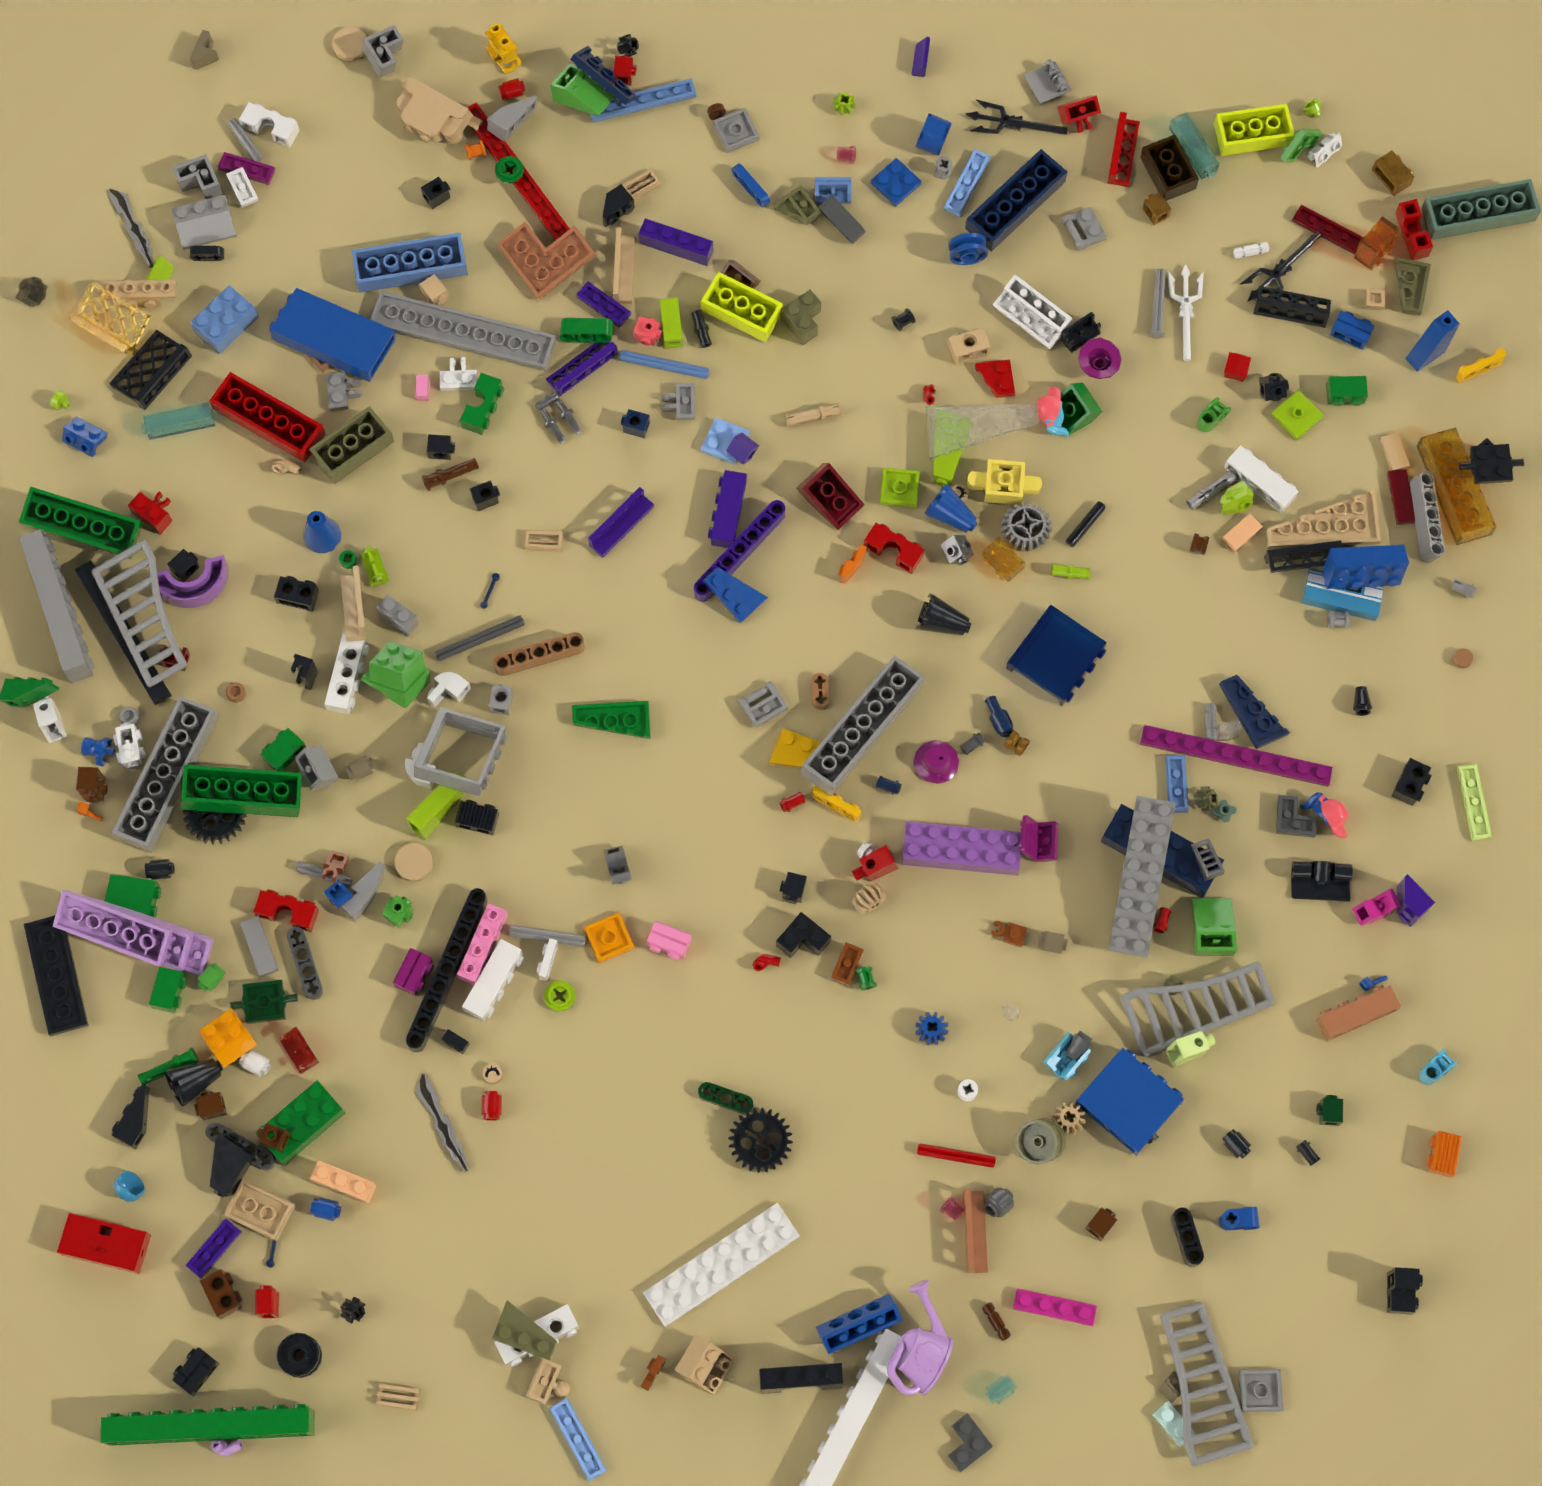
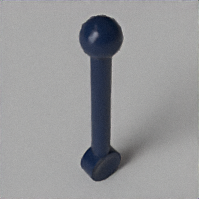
[480,573,500,609]
[266,1240,276,1268]

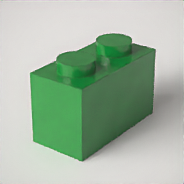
[1326,376,1368,406]
[261,728,306,772]
[149,967,187,1013]

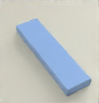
[944,149,991,217]
[549,1398,607,1481]

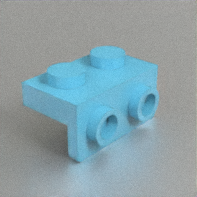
[1043,1032,1091,1080]

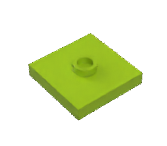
[1271,390,1324,440]
[880,468,920,508]

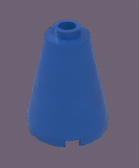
[924,484,977,533]
[304,511,341,553]

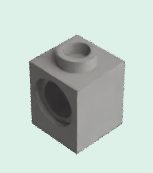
[489,684,513,715]

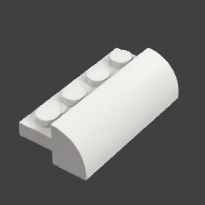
[992,275,1072,350]

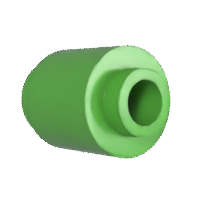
[197,963,226,992]

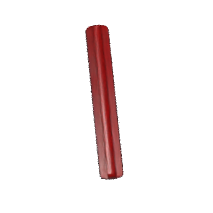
[917,1144,996,1168]

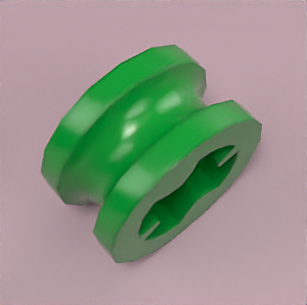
[339,550,357,569]

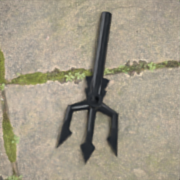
[966,99,1068,135]
[1239,231,1321,302]

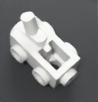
[113,723,146,770]

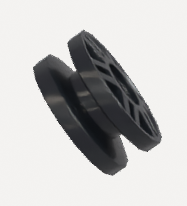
[277,1333,322,1378]

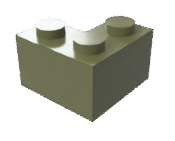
[781,289,821,345]

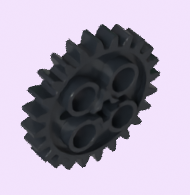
[183,810,247,845]
[728,1107,793,1173]

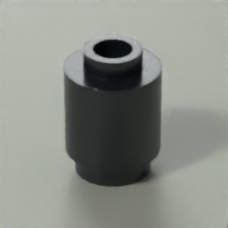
[145,859,175,880]
[1222,1129,1252,1159]

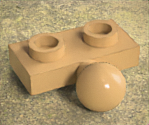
[526,1358,570,1404]

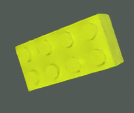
[1214,104,1295,156]
[701,272,783,343]

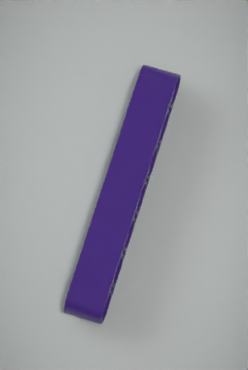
[694,500,785,602]

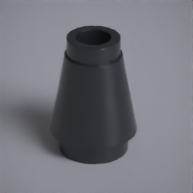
[1353,686,1372,716]

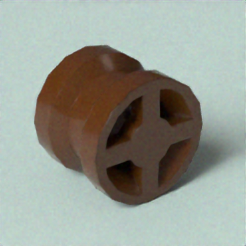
[1190,533,1209,555]

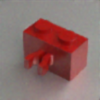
[1057,95,1101,133]
[128,491,172,535]

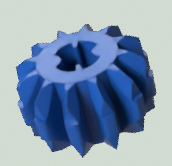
[915,1012,949,1045]

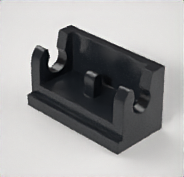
[1060,312,1101,353]
[291,654,318,690]

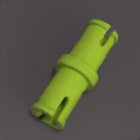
[1051,564,1090,580]

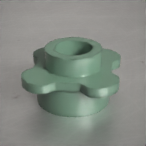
[1213,800,1236,822]

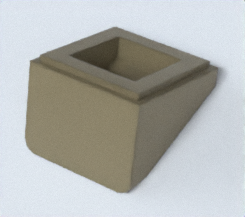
[1158,1371,1189,1403]

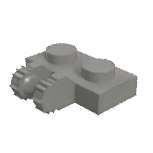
[326,372,362,411]
[661,383,695,421]

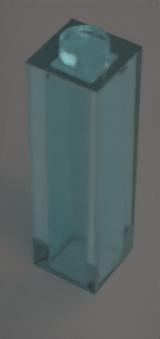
[1169,112,1220,180]
[141,402,215,440]

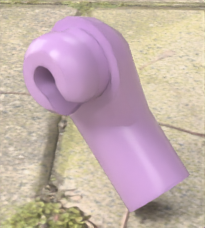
[211,1439,243,1457]

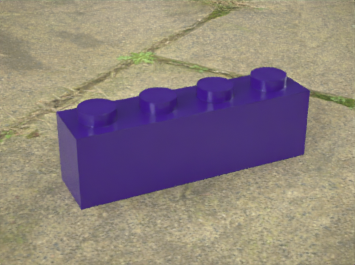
[638,218,714,266]
[708,470,747,548]

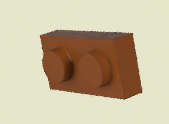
[831,942,864,986]

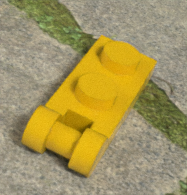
[1455,348,1506,383]
[812,785,861,823]

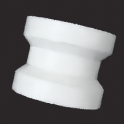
[957,1079,978,1102]

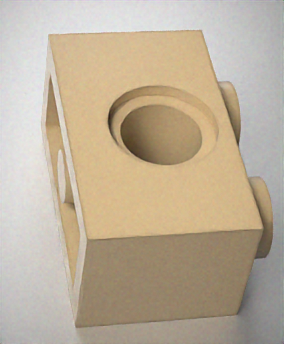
[948,328,991,365]

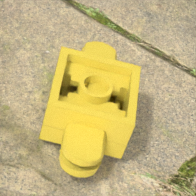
[967,459,1042,505]

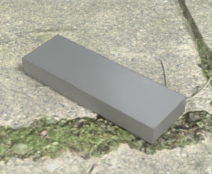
[240,916,279,978]

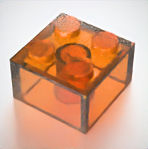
[1354,216,1400,270]

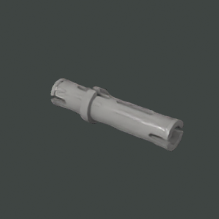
[1186,470,1237,511]

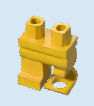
[485,23,521,74]

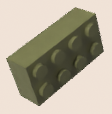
[309,406,394,484]

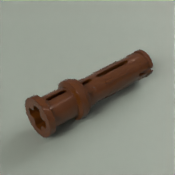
[422,458,479,491]

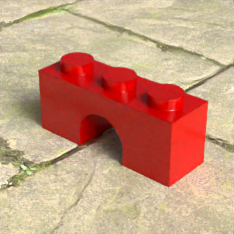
[1395,199,1433,260]
[864,523,924,574]
[253,889,319,933]

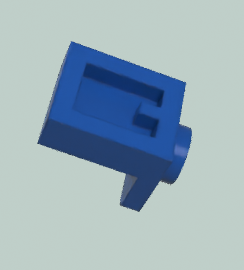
[324,880,353,909]

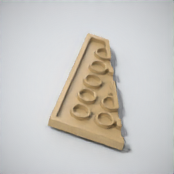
[1266,489,1381,549]

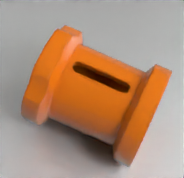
[465,140,487,160]

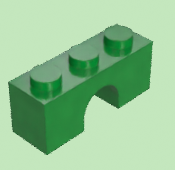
[460,373,504,435]

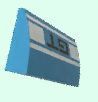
[1301,568,1383,621]

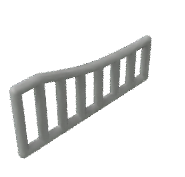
[92,540,187,687]
[1121,962,1275,1057]
[1160,1302,1253,1466]

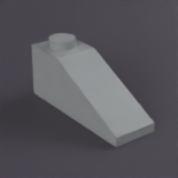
[487,96,538,142]

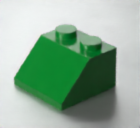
[1061,382,1103,435]

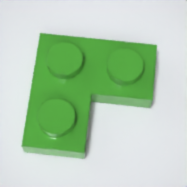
[1280,129,1323,162]

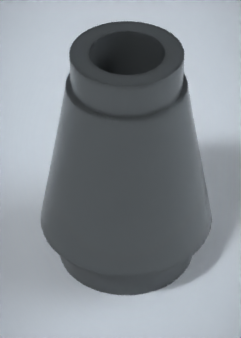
[1066,1030,1093,1061]

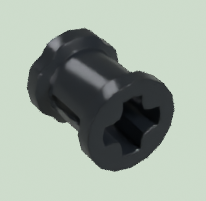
[891,308,916,331]

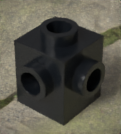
[1259,373,1289,401]

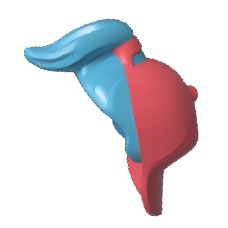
[1036,386,1069,437]

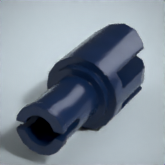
[985,696,1014,738]

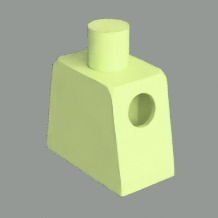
[1165,1031,1215,1068]

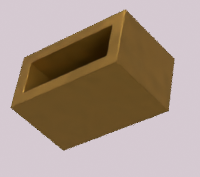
[1372,150,1415,196]

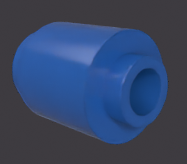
[310,1197,342,1221]

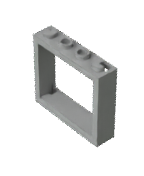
[414,707,508,796]

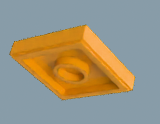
[583,912,635,963]

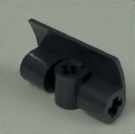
[1291,861,1353,901]

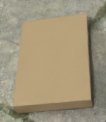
[223,1179,295,1241]

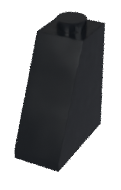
[210,1133,257,1197]

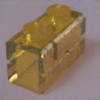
[982,537,1025,582]

